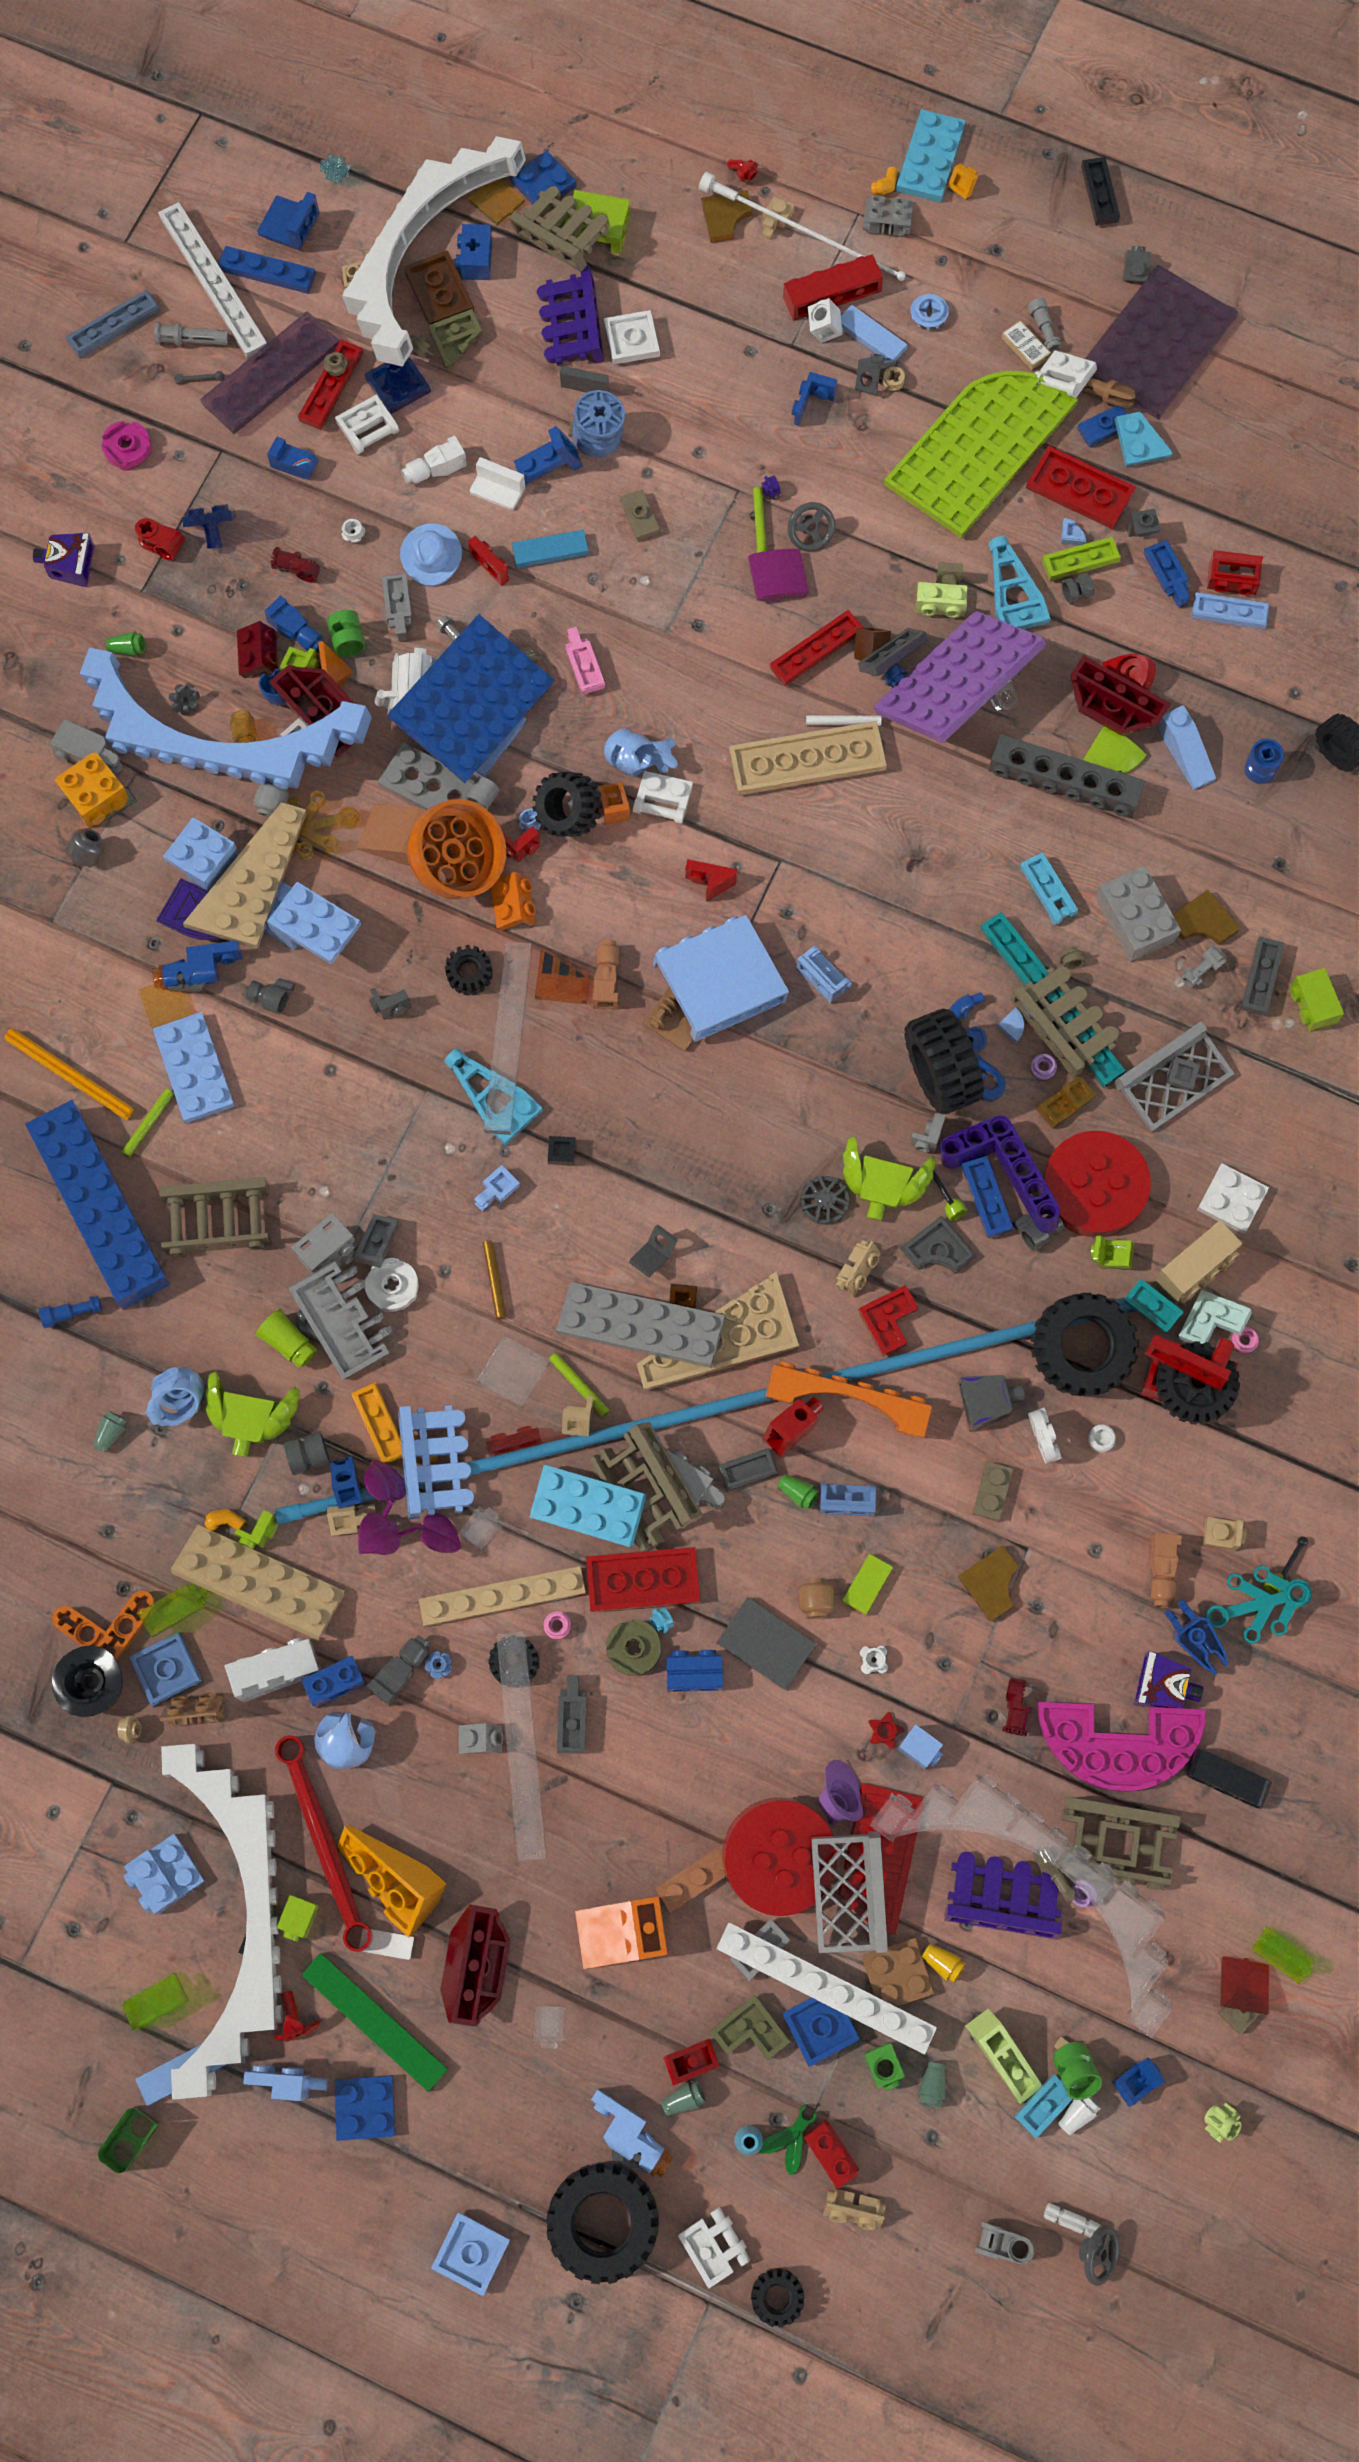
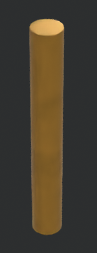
[482,1241,506,1319]

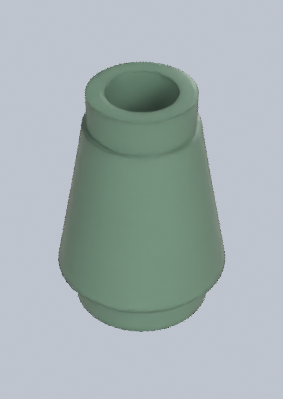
[92,1411,127,1453]
[917,2062,945,2108]
[661,2080,706,2116]

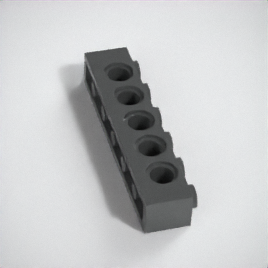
[989,734,1145,817]

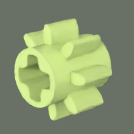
[1205,2103,1241,2143]

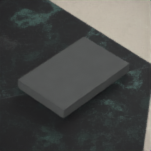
[717,1597,816,1690]

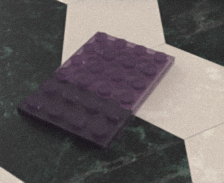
[1085,265,1238,420]

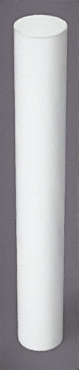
[806,715,881,726]

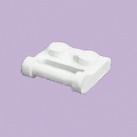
[1035,350,1097,398]
[335,394,400,455]
[633,771,693,824]

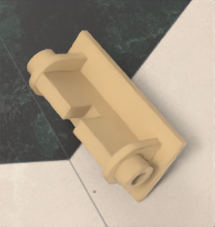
[835,1240,881,1297]
[823,2188,886,2230]

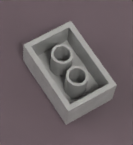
[1095,865,1181,962]

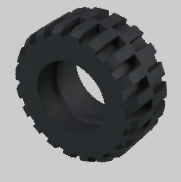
[904,1008,984,1114]
[1031,1292,1139,1396]
[546,2162,659,2285]

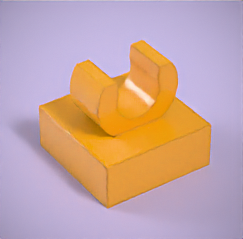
[948,163,978,200]

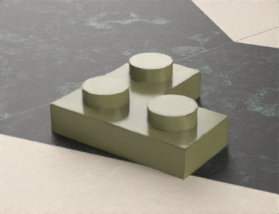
[710,1995,790,2060]

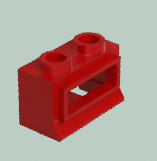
[1207,550,1263,596]
[803,2119,859,2189]

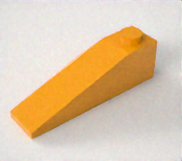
[337,1825,447,1938]

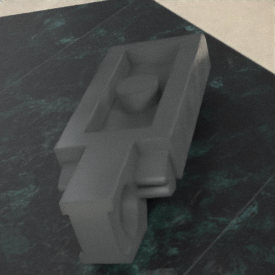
[557,1675,587,1754]

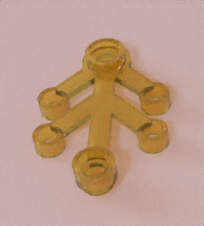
[286,791,360,860]

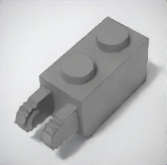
[50,719,123,775]
[667,1450,725,1510]

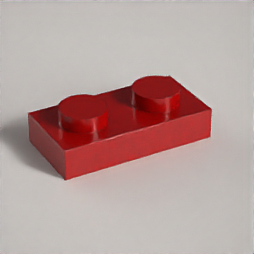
[468,536,509,586]

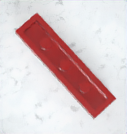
[298,340,363,430]
[770,610,864,686]

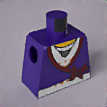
[33,533,95,587]
[1134,1651,1204,1708]

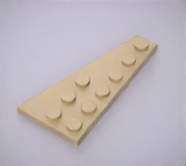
[183,802,307,949]
[637,1271,799,1391]

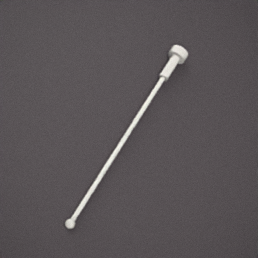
[698,171,906,281]

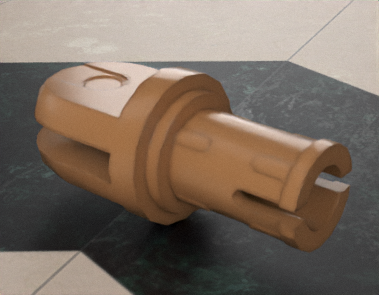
[1083,377,1136,408]

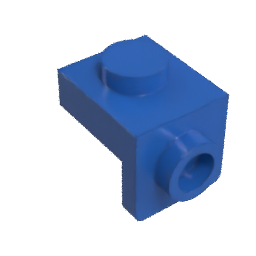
[1112,2057,1165,2107]

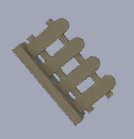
[509,186,610,272]
[1010,967,1119,1079]

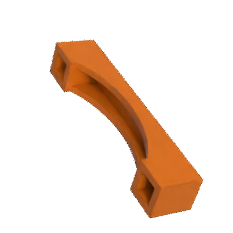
[765,1361,932,1438]

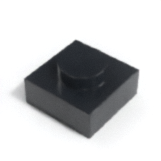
[547,1136,576,1165]

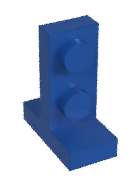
[514,426,583,485]

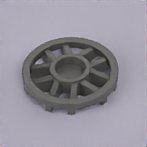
[800,1176,850,1225]

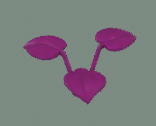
[358,1461,461,1555]

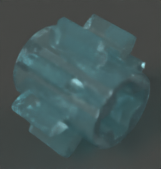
[320,154,350,182]

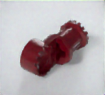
[271,547,320,583]
[1002,1677,1032,1736]

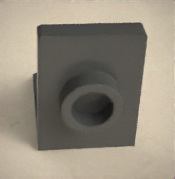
[855,354,896,394]
[629,1224,678,1278]

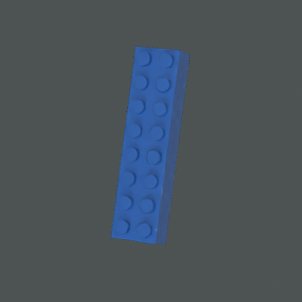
[25,1100,170,1309]

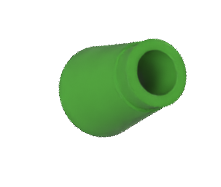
[106,631,146,656]
[778,1474,820,1510]

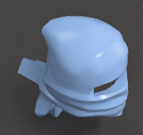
[604,728,678,777]

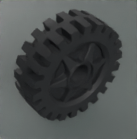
[1155,1341,1240,1425]

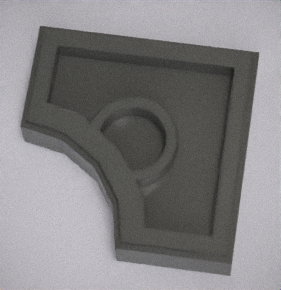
[900,1216,976,1274]

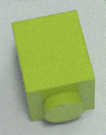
[277,1895,320,1942]

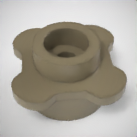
[410,334,434,358]

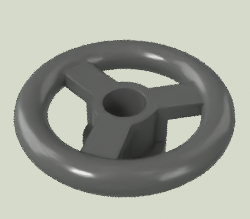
[788,502,835,551]
[1079,2225,1119,2286]

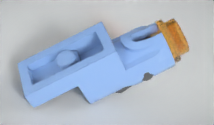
[591,2089,673,2178]

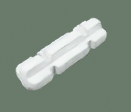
[1043,2203,1101,2238]

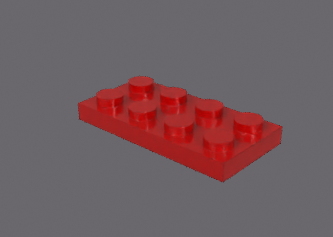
[1026,446,1136,530]
[586,1547,700,1613]

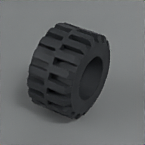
[532,772,603,837]

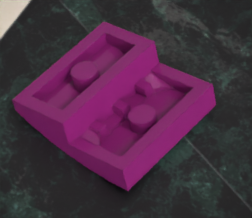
[748,549,809,602]

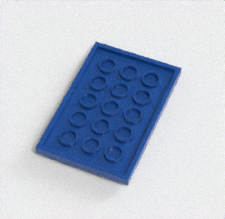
[387,614,555,783]

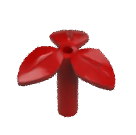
[274,1991,322,2042]

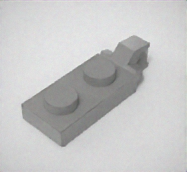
[382,573,412,641]

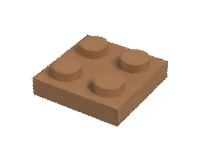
[861,1938,934,2007]

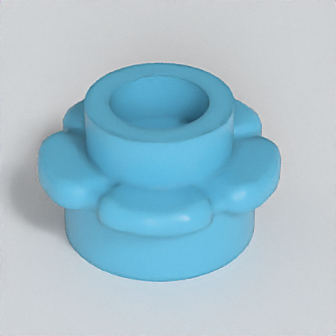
[649,1607,674,1634]

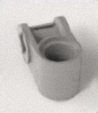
[975,2221,1034,2264]

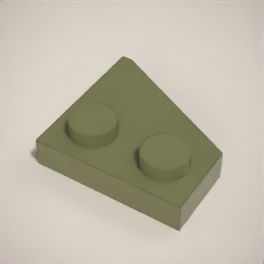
[428,309,482,371]

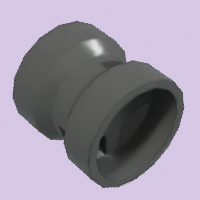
[1062,572,1094,604]

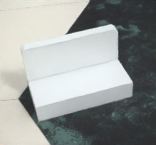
[470,457,525,511]

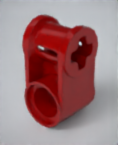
[135,518,185,561]

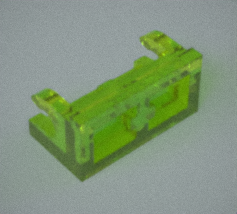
[122,1973,189,2031]

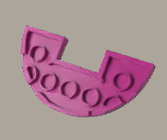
[1037,1702,1206,1792]

